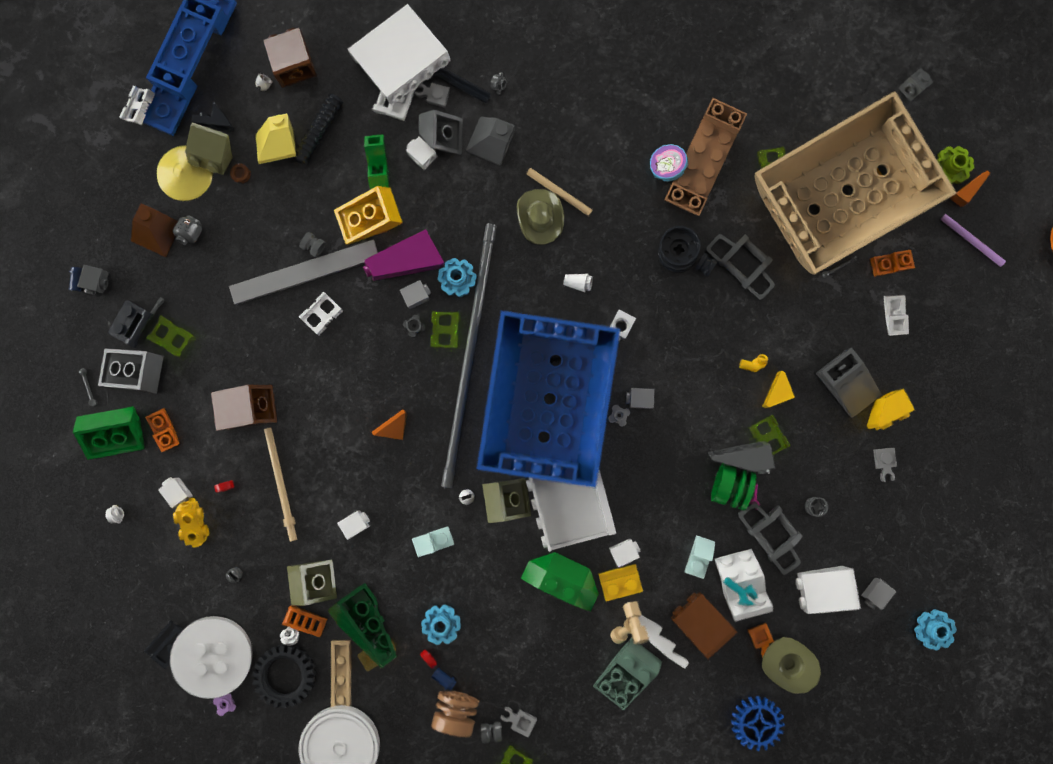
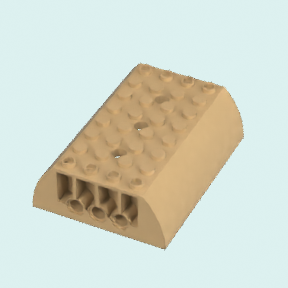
[755,91,956,274]

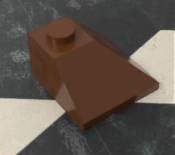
[131,203,178,257]

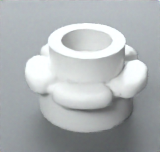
[106,505,124,524]
[280,627,299,646]

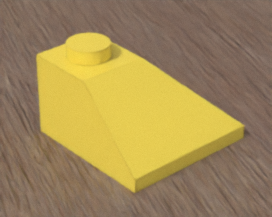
[256,114,296,164]

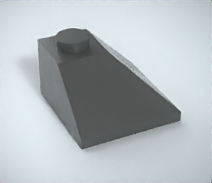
[419,110,463,156]
[466,117,515,166]

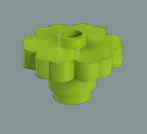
[937,146,974,184]

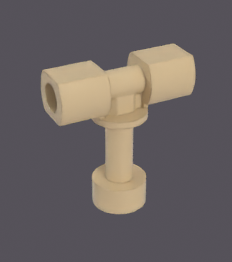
[611,602,649,644]

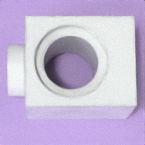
[406,137,437,170]
[610,310,636,341]
[158,477,193,508]
[337,510,370,540]
[609,539,641,567]

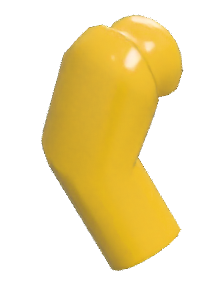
[739,354,768,372]

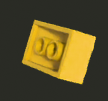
[334,186,403,245]

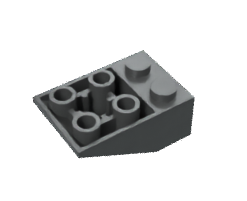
[816,348,882,418]

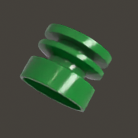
[711,463,756,511]

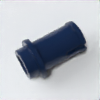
[68,267,82,291]
[431,667,457,691]

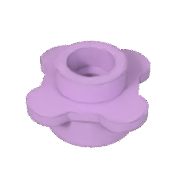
[213,693,236,716]

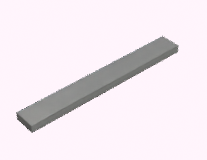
[229,240,378,305]

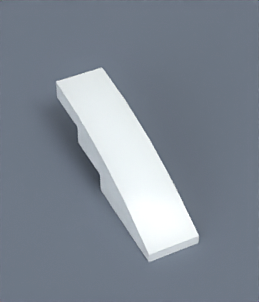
[638,615,689,668]

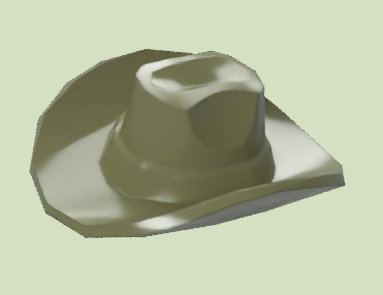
[517,189,564,245]
[762,637,821,694]

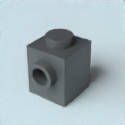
[77,265,109,295]

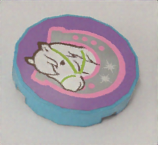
[650,144,688,182]

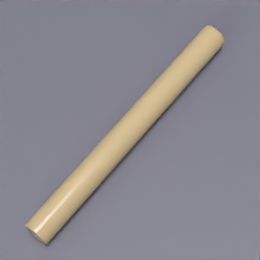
[527,168,593,216]

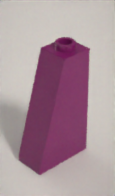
[363,229,444,281]

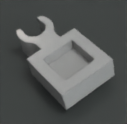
[415,83,450,108]
[873,448,897,482]
[501,707,537,737]

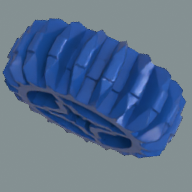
[731,696,785,751]

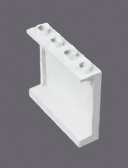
[348,4,451,105]
[526,471,617,552]

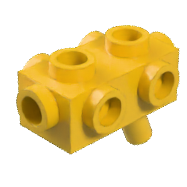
[173,498,209,547]

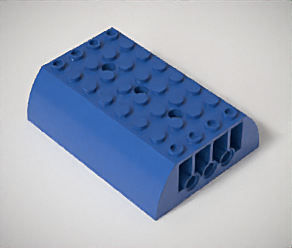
[477,311,620,488]

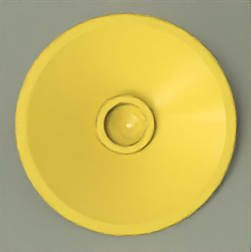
[157,146,213,201]

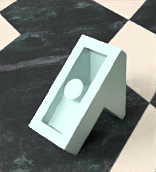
[412,526,454,557]
[684,535,715,579]

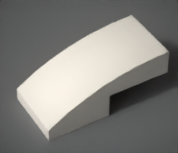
[884,295,909,335]

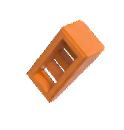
[950,171,990,207]
[282,605,328,637]

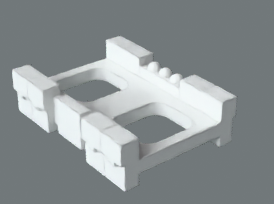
[120,86,155,125]
[299,292,343,336]

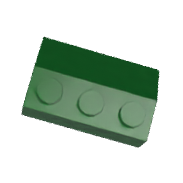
[73,406,145,460]

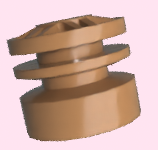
[432,691,479,737]

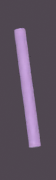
[940,214,1006,267]

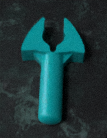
[723,577,758,606]

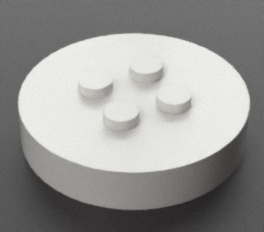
[170,616,253,698]
[299,705,380,764]

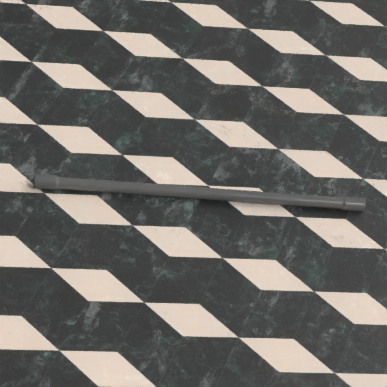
[441,224,497,488]

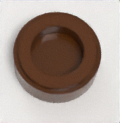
[230,163,250,184]

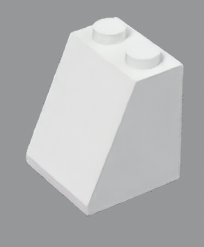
[795,566,860,614]

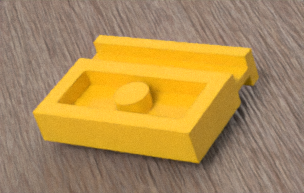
[598,564,643,602]

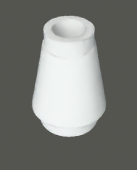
[564,274,593,292]

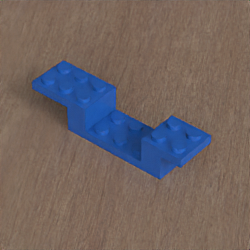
[143,0,237,136]

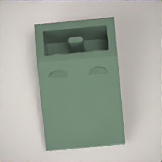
[593,637,662,710]

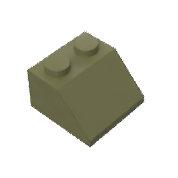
[185,123,233,175]
[483,478,531,523]
[287,560,337,605]

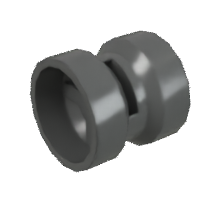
[299,232,326,258]
[805,497,828,517]
[481,722,502,744]

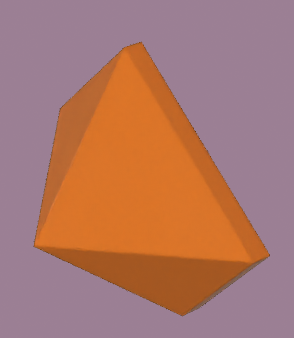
[372,410,407,440]

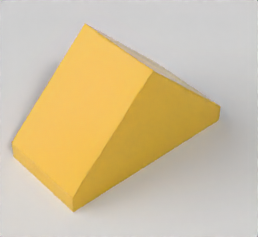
[762,371,795,408]

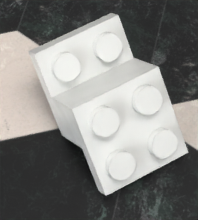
[714,549,773,621]

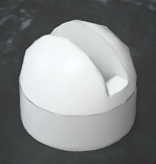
[255,74,272,91]
[459,489,475,505]

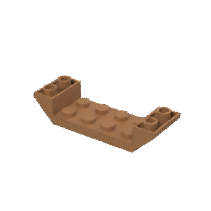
[665,98,747,216]

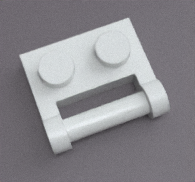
[372,90,415,121]

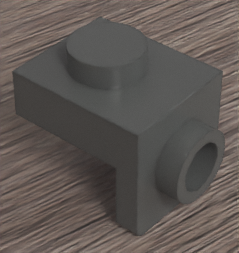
[899,68,933,101]

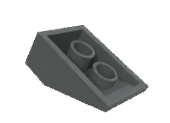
[98,349,163,394]
[708,441,775,474]

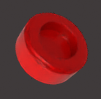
[214,480,235,493]
[420,650,437,669]

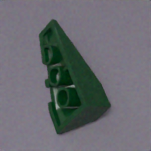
[328,583,397,668]

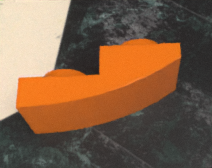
[870,250,915,277]
[145,408,180,453]

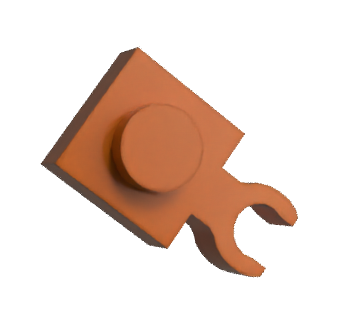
[747,622,774,657]

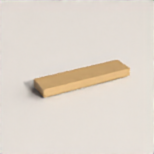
[331,640,352,707]

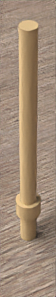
[264,428,297,542]

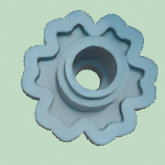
[438,258,477,297]
[421,604,461,645]
[914,609,957,651]

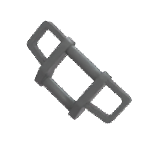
[706,234,775,300]
[738,502,803,575]

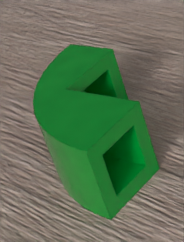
[364,134,389,189]

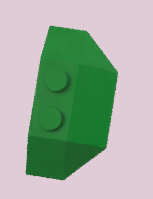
[521,552,599,612]

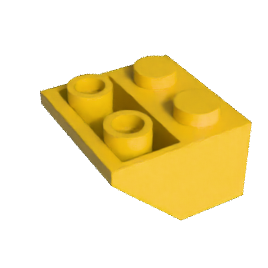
[867,389,915,430]

